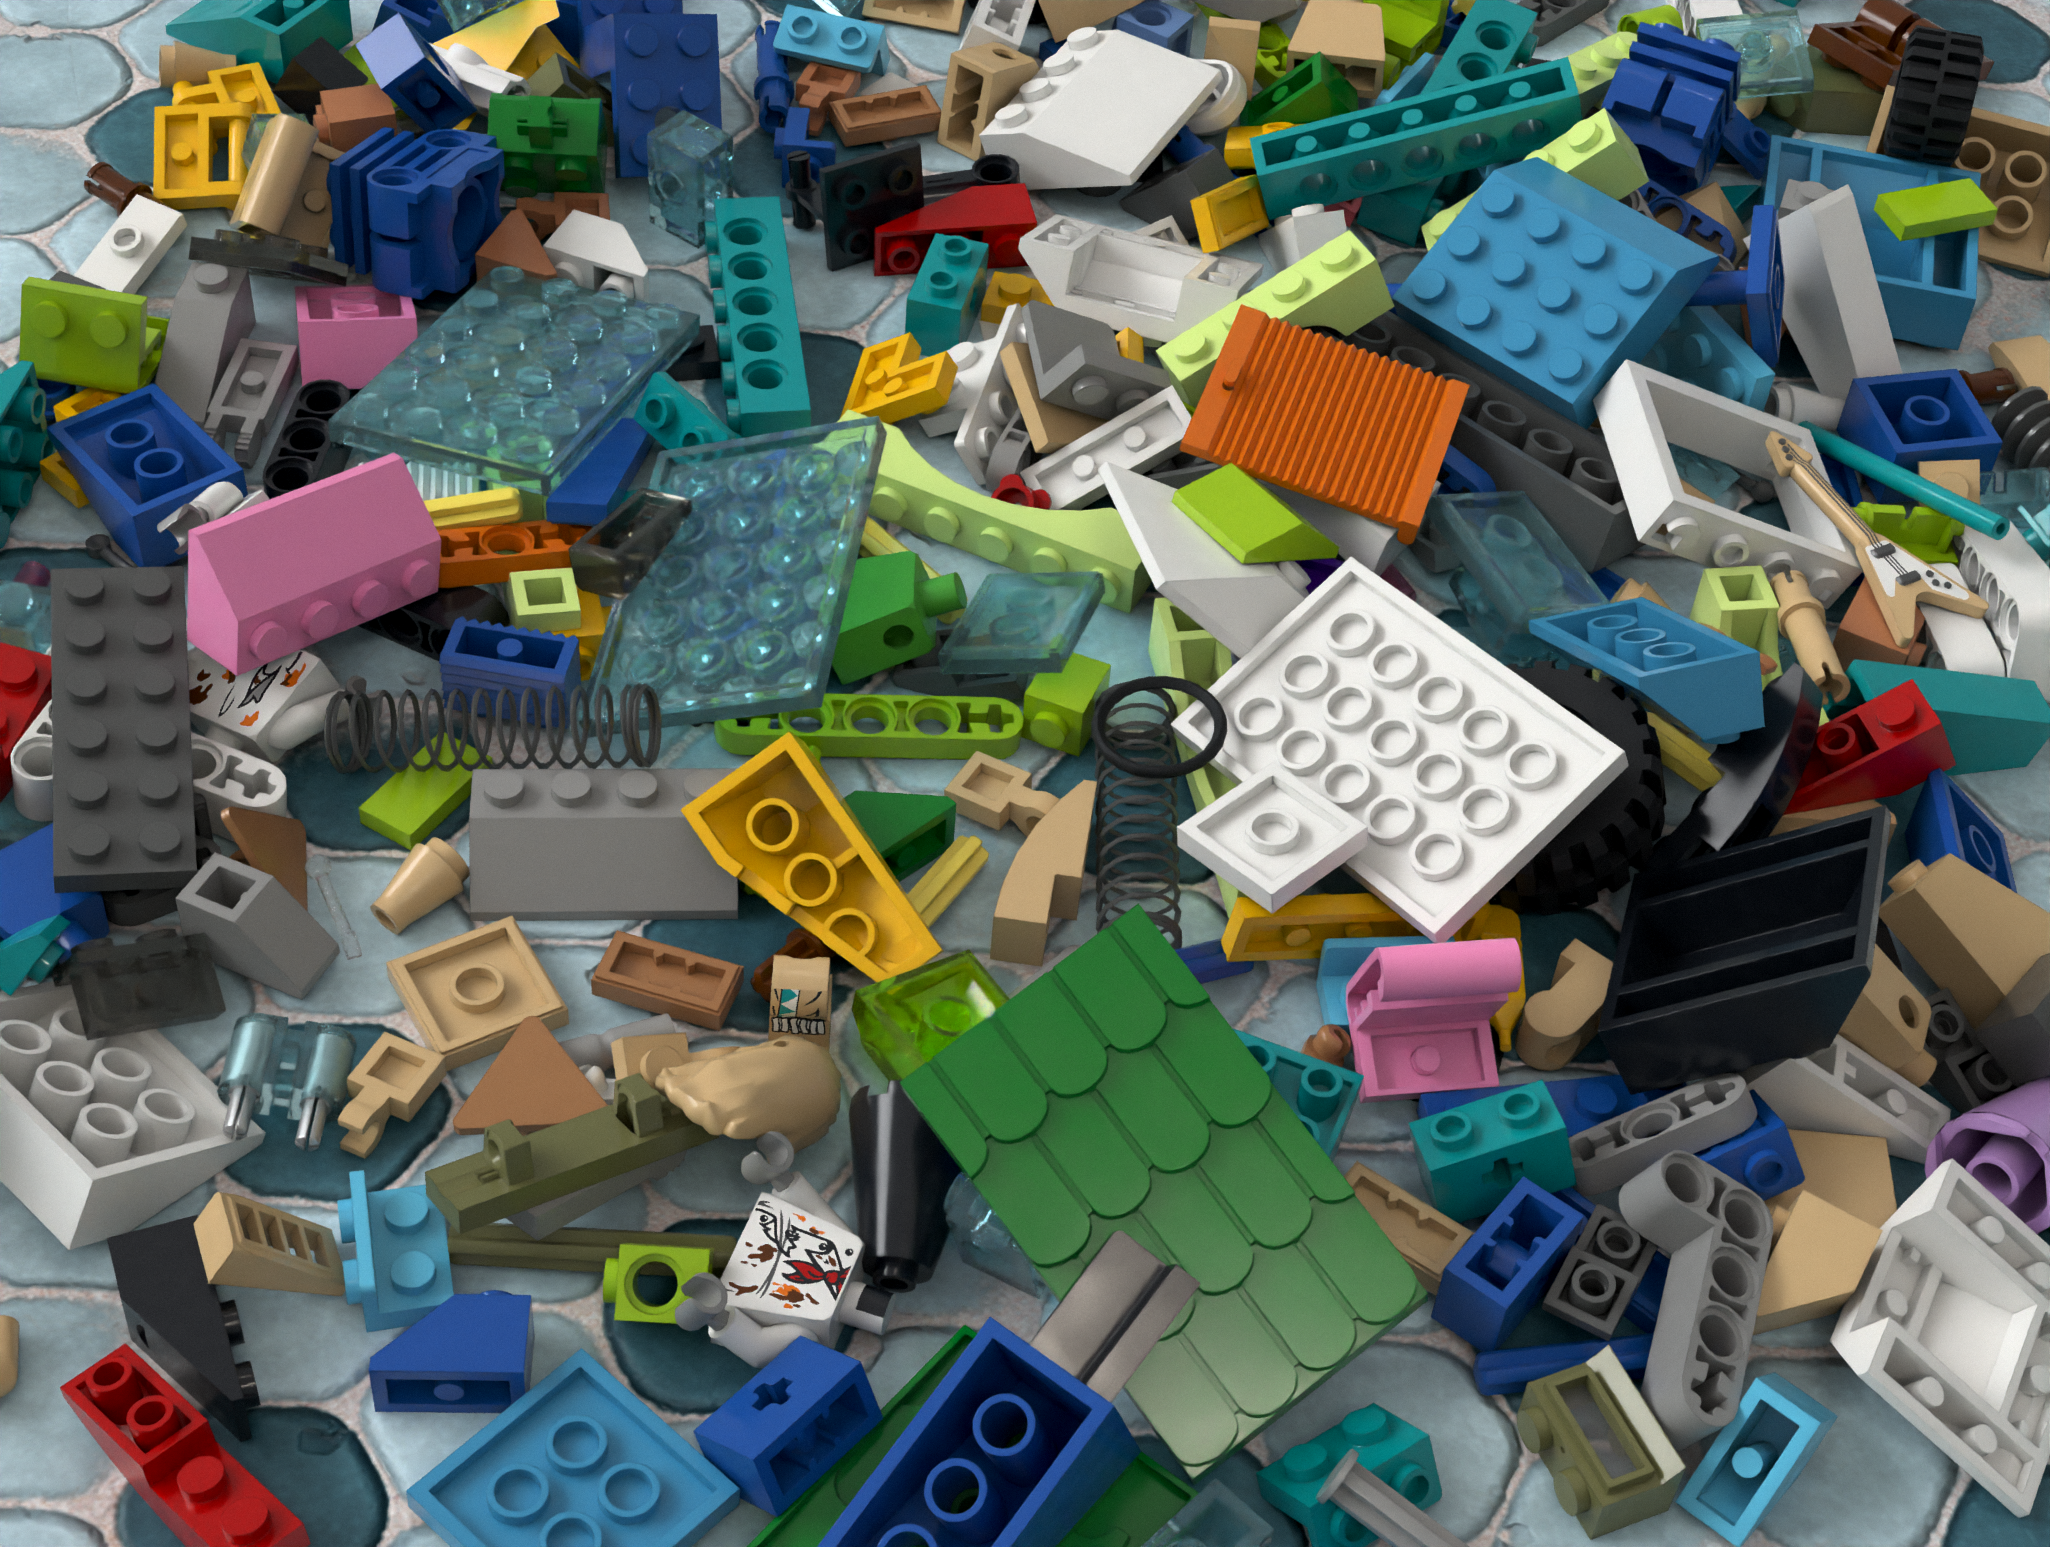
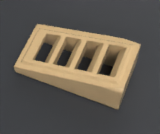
[193,1192,346,1296]

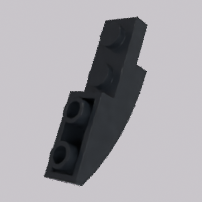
[1638,662,1823,872]

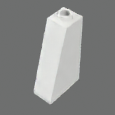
[1743,184,1903,402]

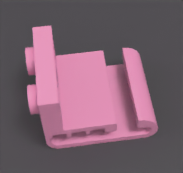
[1346,938,1522,1103]

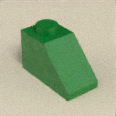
[1240,51,1358,126]
[844,790,957,882]

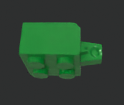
[487,93,608,198]

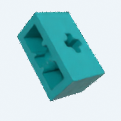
[905,233,989,357]
[1408,1079,1577,1223]

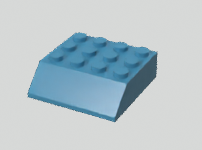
[1756,134,1981,350]
[1392,157,1720,430]

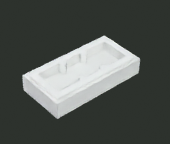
[73,194,187,294]

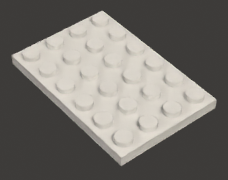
[1171,557,1629,943]

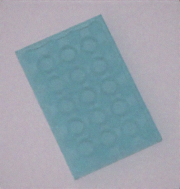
[328,266,700,497]
[577,416,887,738]

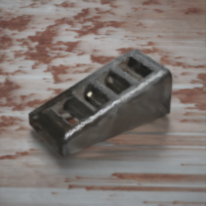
[568,487,693,600]

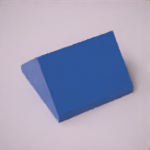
[1904,768,2018,894]

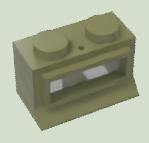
[1516,1344,1686,1540]

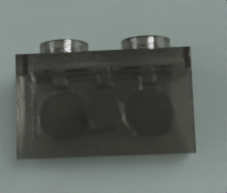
[51,928,226,1040]

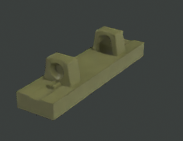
[425,1073,719,1235]

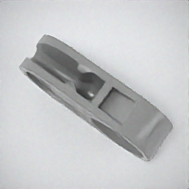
[986,407,1043,491]

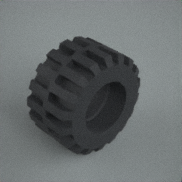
[1883,25,1984,167]

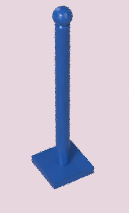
[1386,205,1785,367]

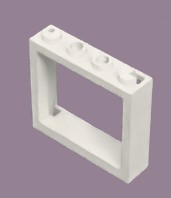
[1593,359,1863,609]

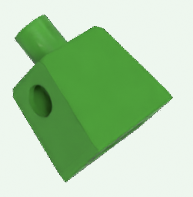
[819,551,967,685]

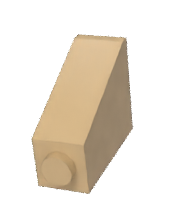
[1879,853,2050,1031]

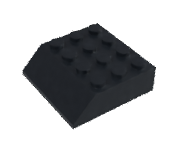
[1597,805,1891,1095]

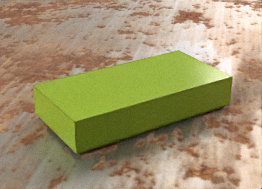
[1873,178,1998,242]
[359,732,493,850]

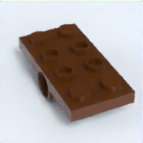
[1807,0,1995,92]

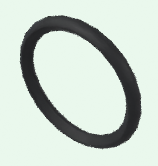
[1091,676,1228,779]

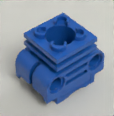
[1601,22,1742,196]
[326,127,505,300]

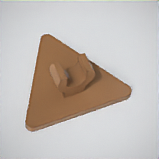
[221,806,308,912]
[453,1016,608,1136]

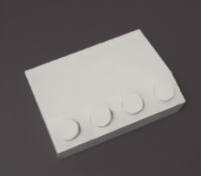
[979,27,1223,190]
[0,972,266,1250]

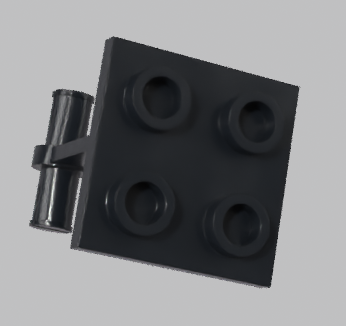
[785,141,925,271]

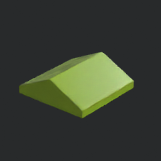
[1172,463,1340,564]

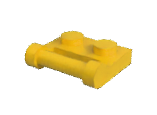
[153,102,256,211]

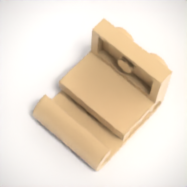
[229,113,344,264]

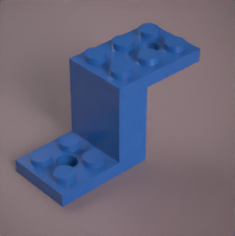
[577,0,724,178]

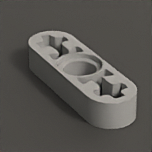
[1568,1073,1757,1196]

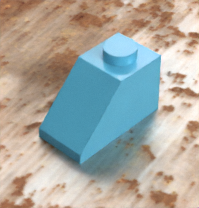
[1675,1372,1838,1547]

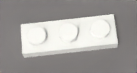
[1020,385,1191,510]

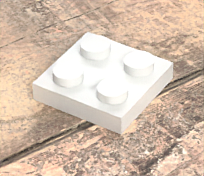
[1177,762,1368,913]

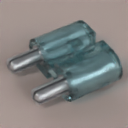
[217,1013,357,1151]

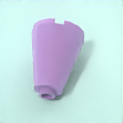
[1924,1076,2050,1234]

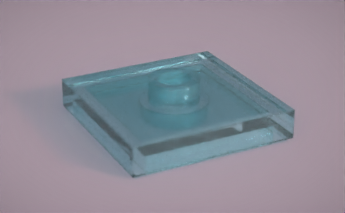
[1695,9,1815,99]

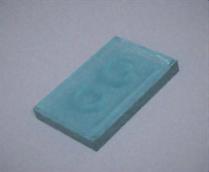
[1425,490,1610,635]
[938,571,1105,674]

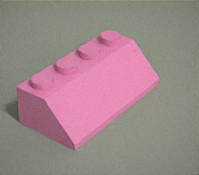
[187,453,441,676]

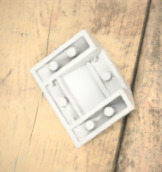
[1018,214,1264,347]
[1098,461,1311,659]
[1830,1158,2050,1518]

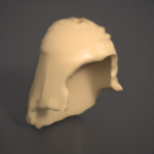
[655,1035,842,1164]

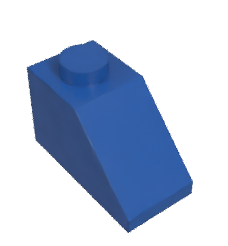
[369,1290,535,1413]

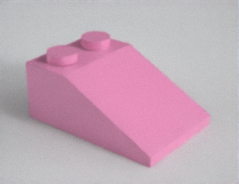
[295,284,420,396]

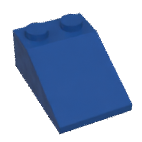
[46,383,248,567]

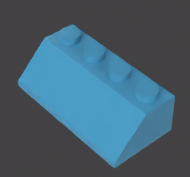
[1529,597,1765,744]

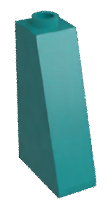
[1823,659,2050,776]

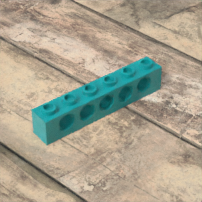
[1357,0,1539,247]
[1249,57,1583,220]
[704,196,811,456]

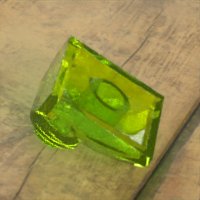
[851,949,1010,1081]

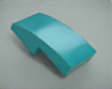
[0,914,71,996]

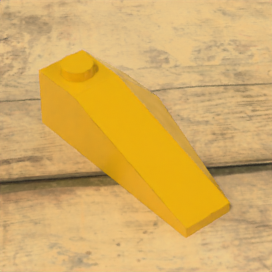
[681,731,944,991]

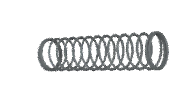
[1094,681,1182,949]
[324,683,661,774]

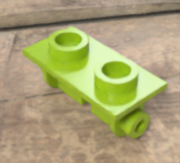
[1851,502,1965,566]

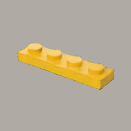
[1221,893,1492,962]

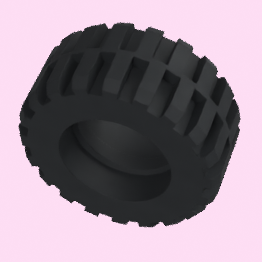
[1489,661,1667,915]

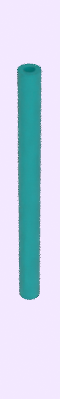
[1798,421,2010,540]

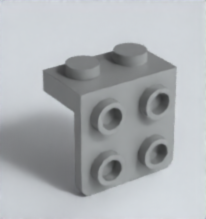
[1021,300,1171,421]

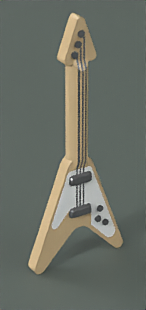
[1765,431,1989,648]

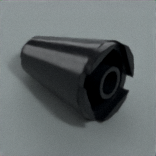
[849,1080,971,1293]

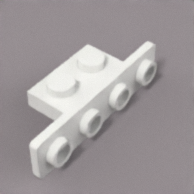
[918,303,1028,486]

